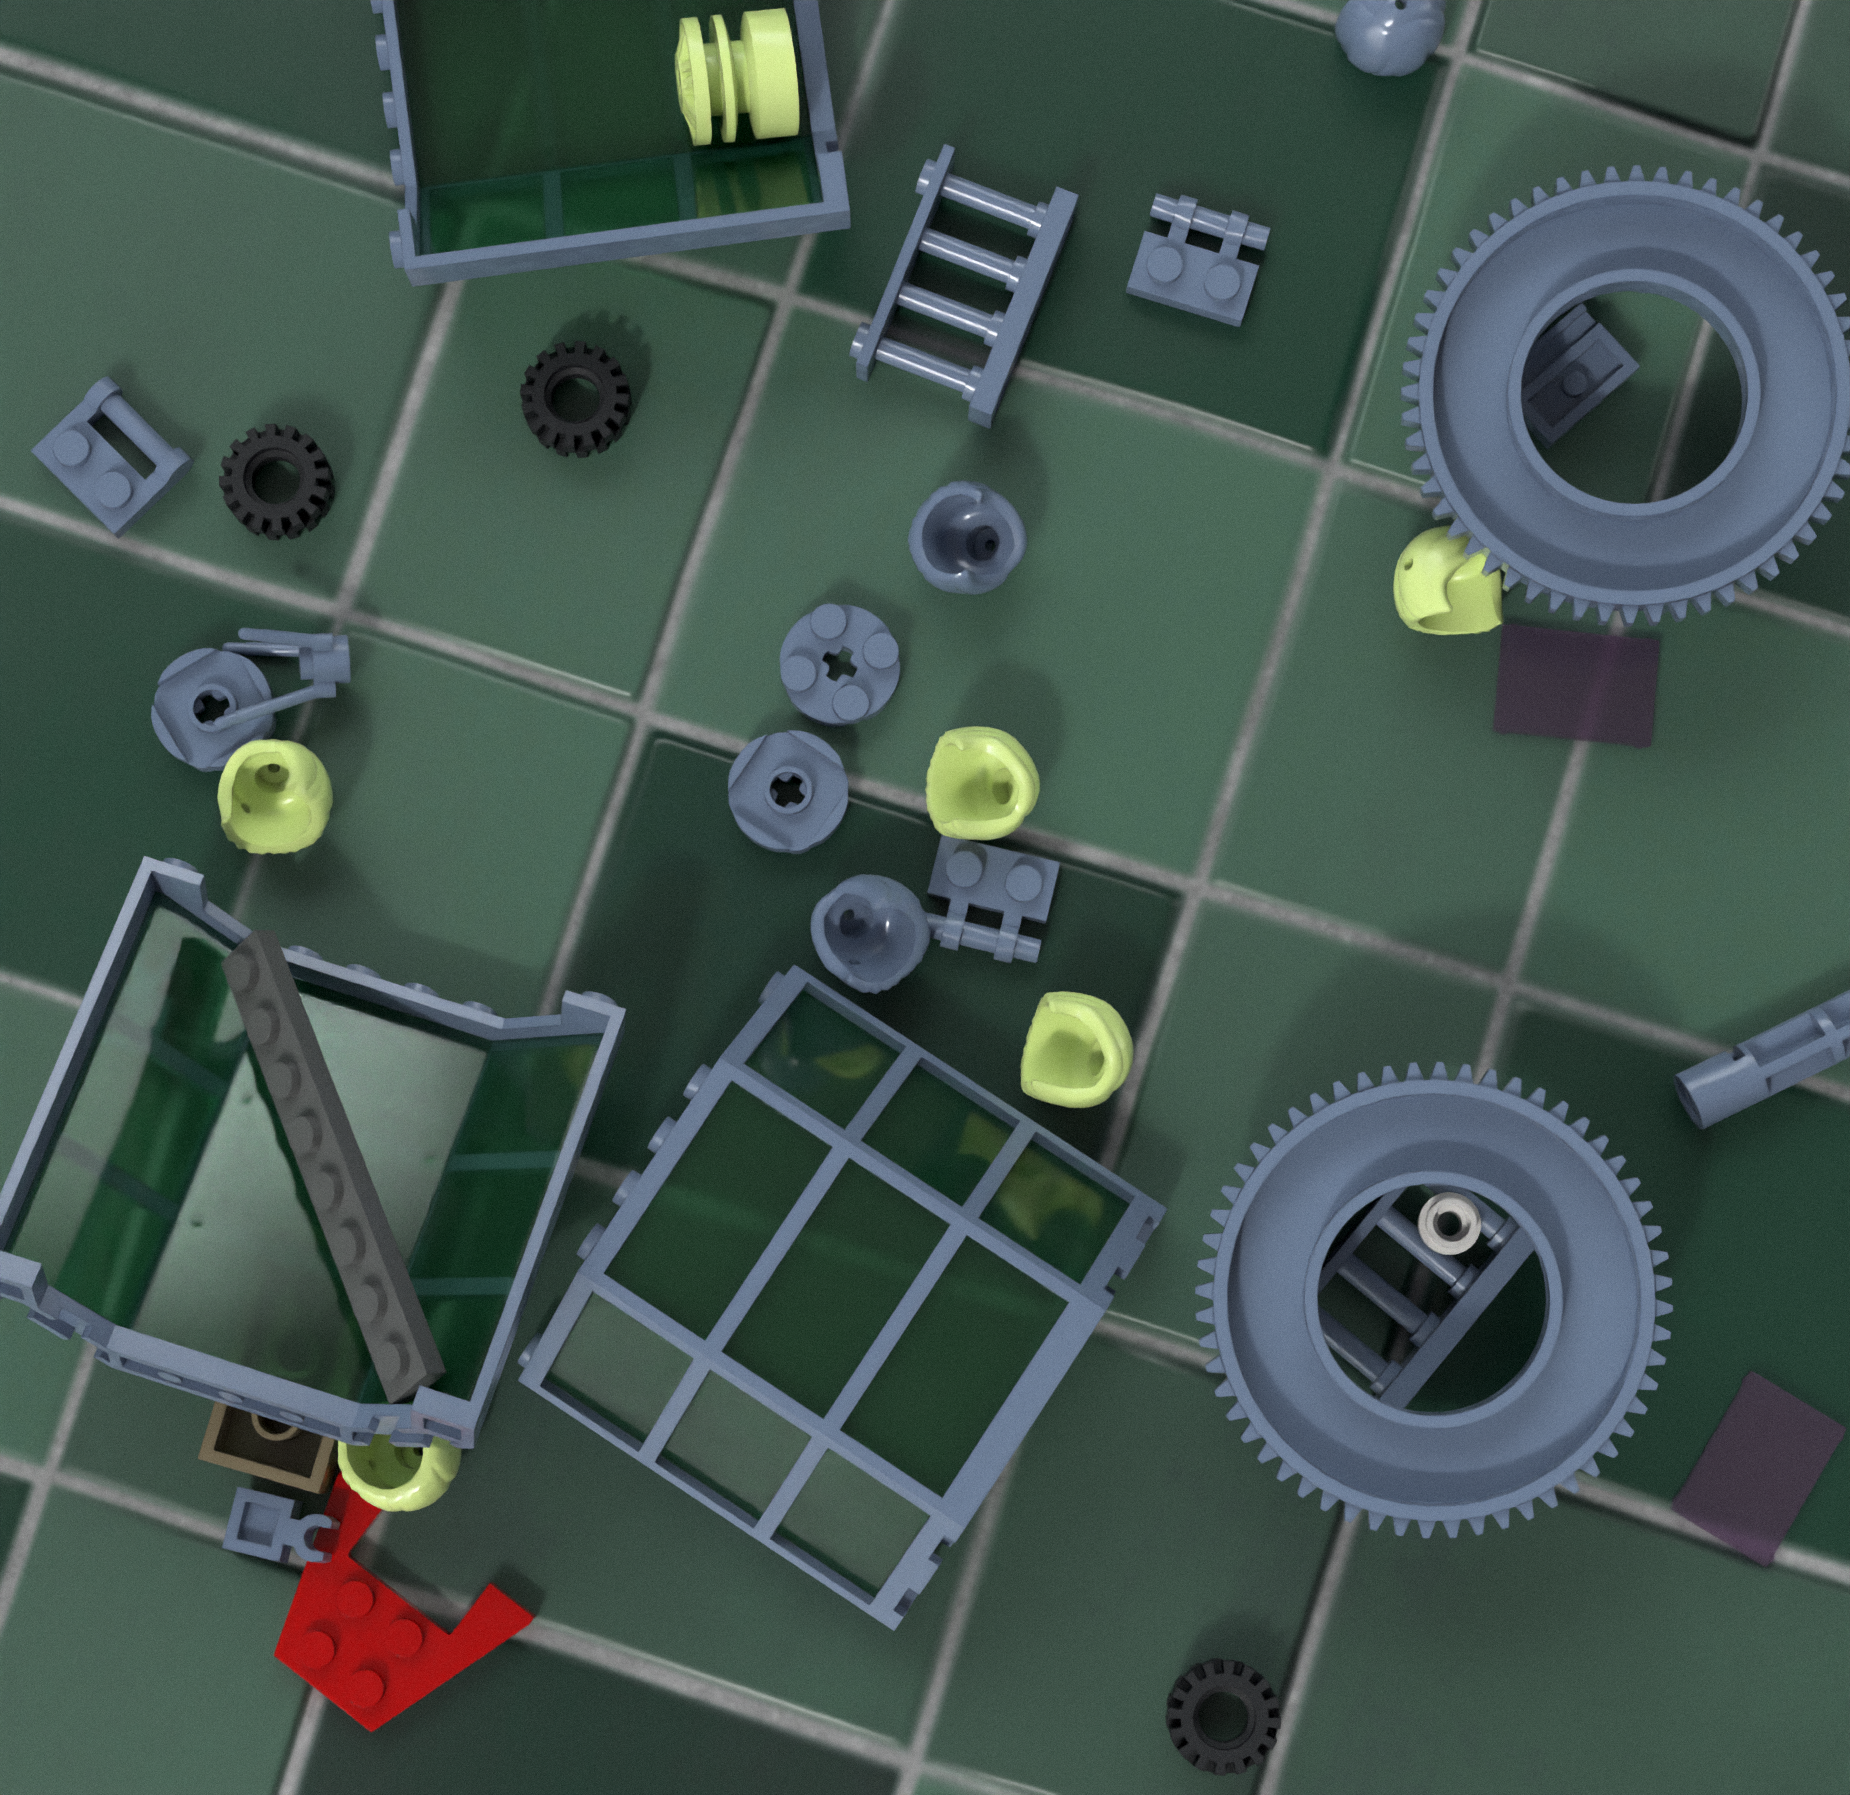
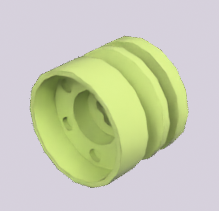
[675,8,799,146]

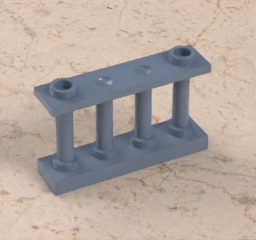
[849,144,1079,429]
[1317,1184,1534,1408]

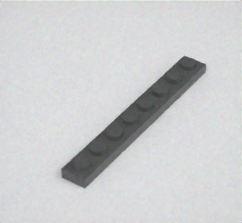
[221,930,447,1405]

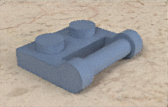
[30,376,194,539]

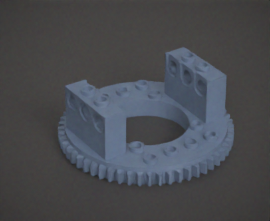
[1400,165,1850,627]
[1195,1062,1673,1538]

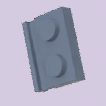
[1521,302,1640,450]

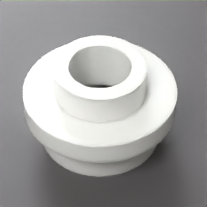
[1418,1192,1481,1255]

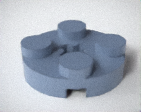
[780,603,900,727]
[151,648,277,772]
[728,730,849,854]

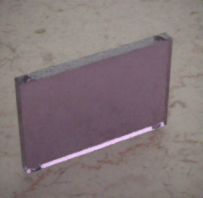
[1492,623,1660,749]
[1670,1371,1847,1567]

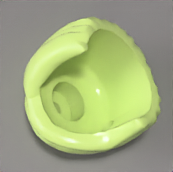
[1393,525,1504,635]
[925,726,1040,840]
[217,739,333,855]
[1020,991,1133,1108]
[338,1403,462,1512]

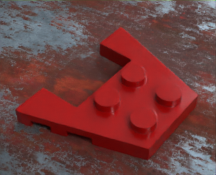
[273,1471,536,1733]

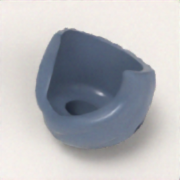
[1335,0,1446,77]
[908,480,1027,595]
[810,874,930,994]

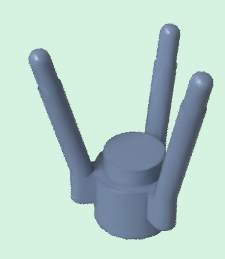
[214,628,351,729]

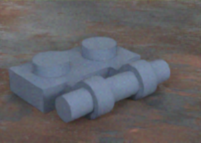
[1126,193,1271,327]
[925,834,1060,963]

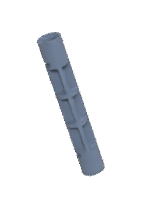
[1673,990,1850,1130]

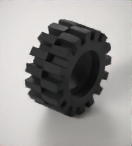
[520,341,632,458]
[219,423,335,541]
[1165,1658,1281,1776]

